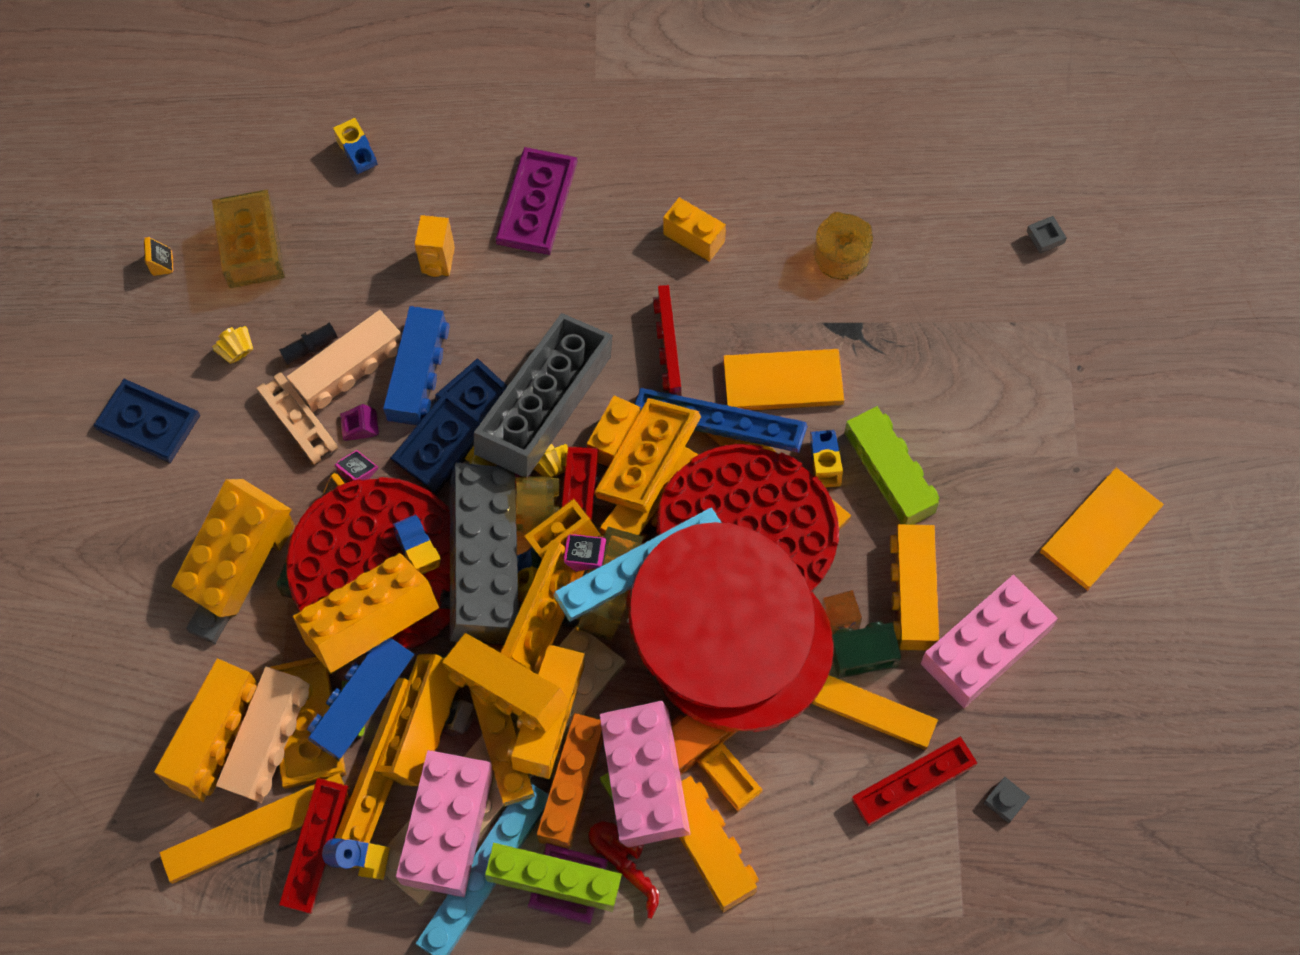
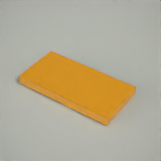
[723,349,845,410]
[594,398,701,513]
[1040,467,1164,591]
[501,540,585,674]
[264,657,347,789]

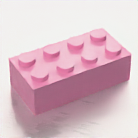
[921,574,1058,708]
[600,701,691,848]
[396,750,494,898]

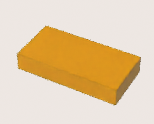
[698,742,763,812]

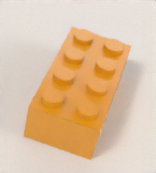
[172,479,291,617]
[292,553,439,673]
[154,658,258,803]

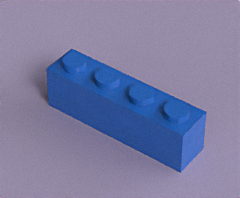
[383,306,450,425]
[307,638,414,761]

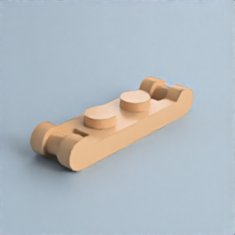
[256,372,338,465]

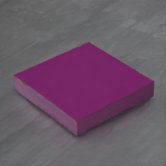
[528,843,608,925]

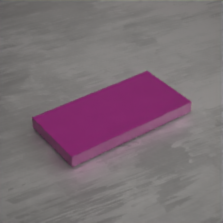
[496,147,578,255]

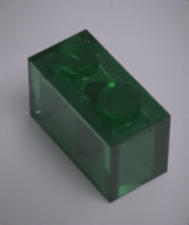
[832,621,901,679]

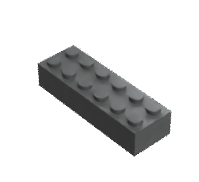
[474,313,613,478]
[449,463,518,645]

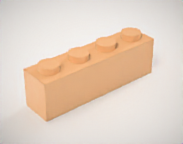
[287,310,402,413]
[216,667,310,803]

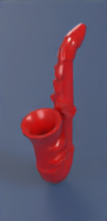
[588,821,660,919]

